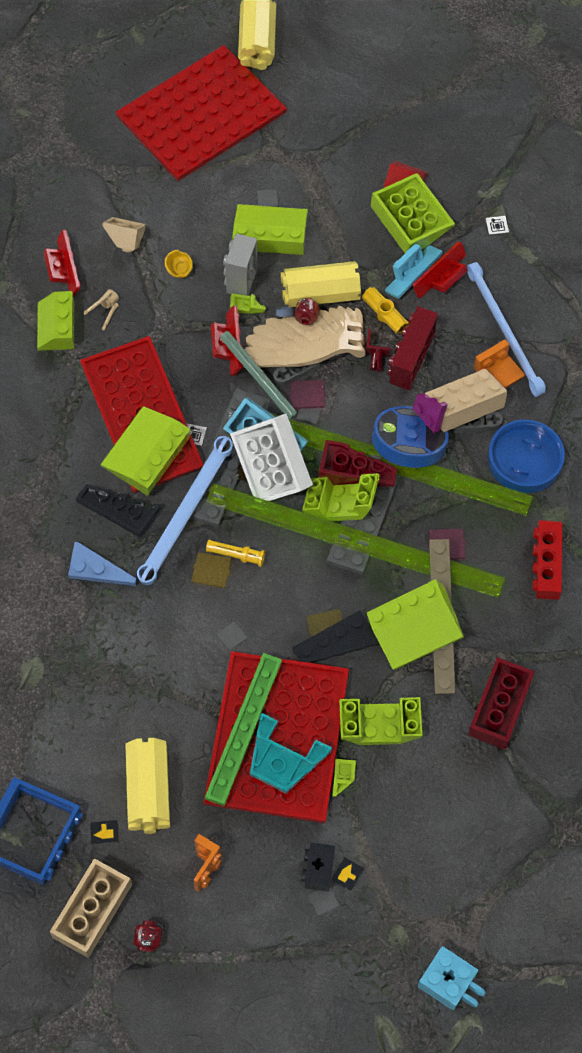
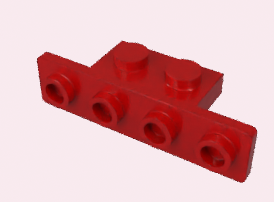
[44,230,81,297]
[412,241,468,298]
[211,305,243,376]

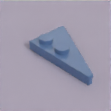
[68,542,137,586]

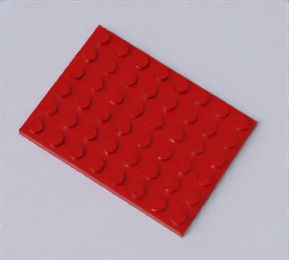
[116,45,287,181]
[203,651,349,823]

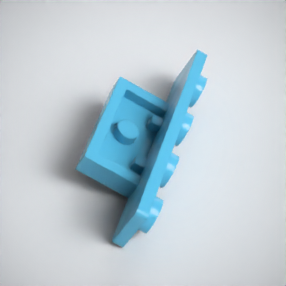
[385,244,443,299]

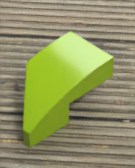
[230,293,266,314]
[333,759,356,797]

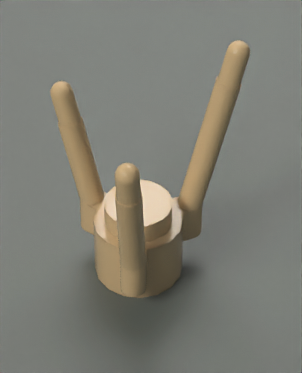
[84,289,119,331]

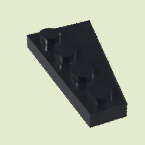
[76,484,161,537]
[292,610,380,663]

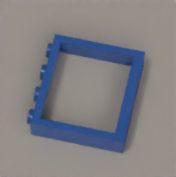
[0,777,83,885]

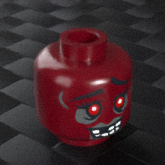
[294,298,319,325]
[133,920,162,952]

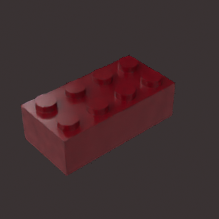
[388,306,438,391]
[468,657,535,750]

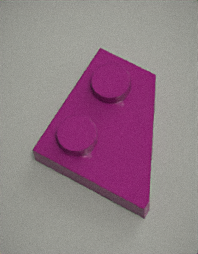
[413,393,448,433]

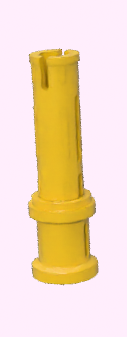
[206,540,266,567]

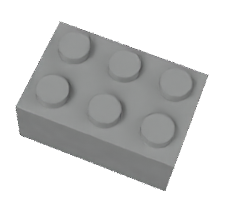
[223,234,258,296]

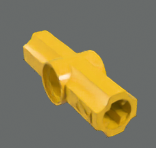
[362,287,409,334]

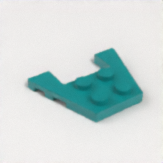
[250,713,332,794]

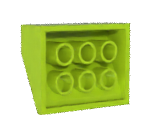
[371,173,455,253]
[232,204,308,255]
[101,406,190,496]
[367,579,464,670]

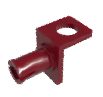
[366,329,391,372]

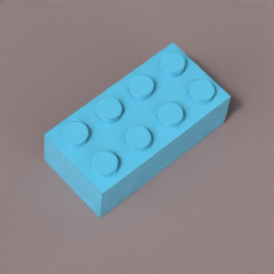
[223,397,308,452]

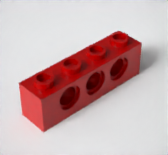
[532,520,562,600]

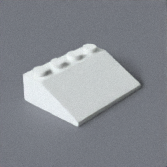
[230,414,313,505]

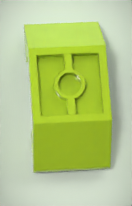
[302,473,380,521]
[339,697,423,745]

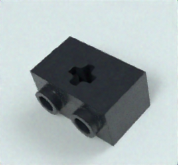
[301,842,335,892]

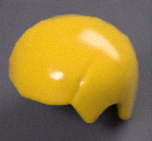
[165,250,193,278]

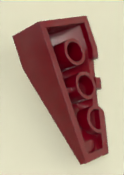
[318,440,397,487]

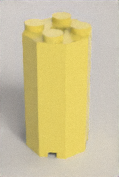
[238,0,276,70]
[280,261,361,307]
[126,738,170,834]

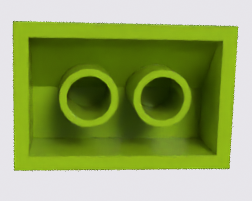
[37,291,74,351]

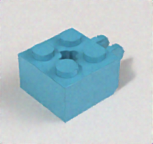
[418,946,486,1010]

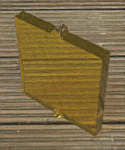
[191,552,231,588]
[306,609,343,637]

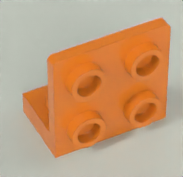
[474,339,525,388]
[194,834,222,892]

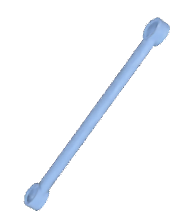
[467,262,546,397]
[137,436,233,585]

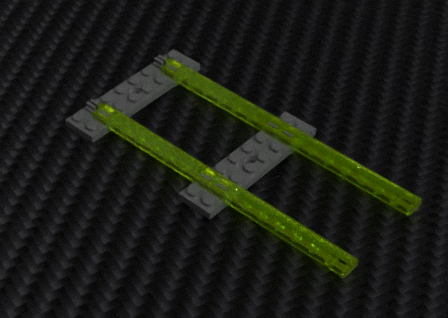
[189,389,533,598]

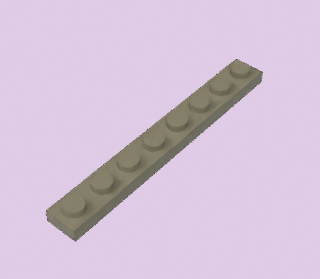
[429,539,455,695]

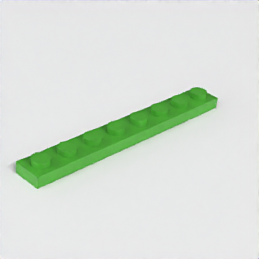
[205,653,282,807]

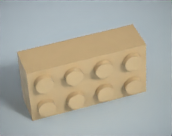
[425,369,507,432]
[50,859,132,958]

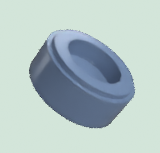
[276,307,294,317]

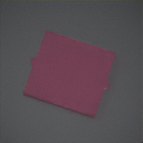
[290,380,325,409]
[428,529,466,559]

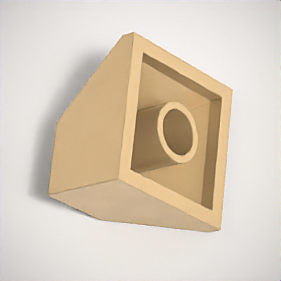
[103,217,146,252]

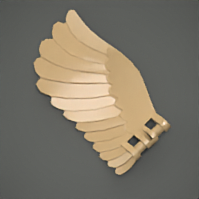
[244,306,365,367]

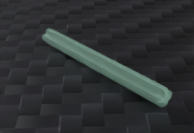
[220,331,297,419]

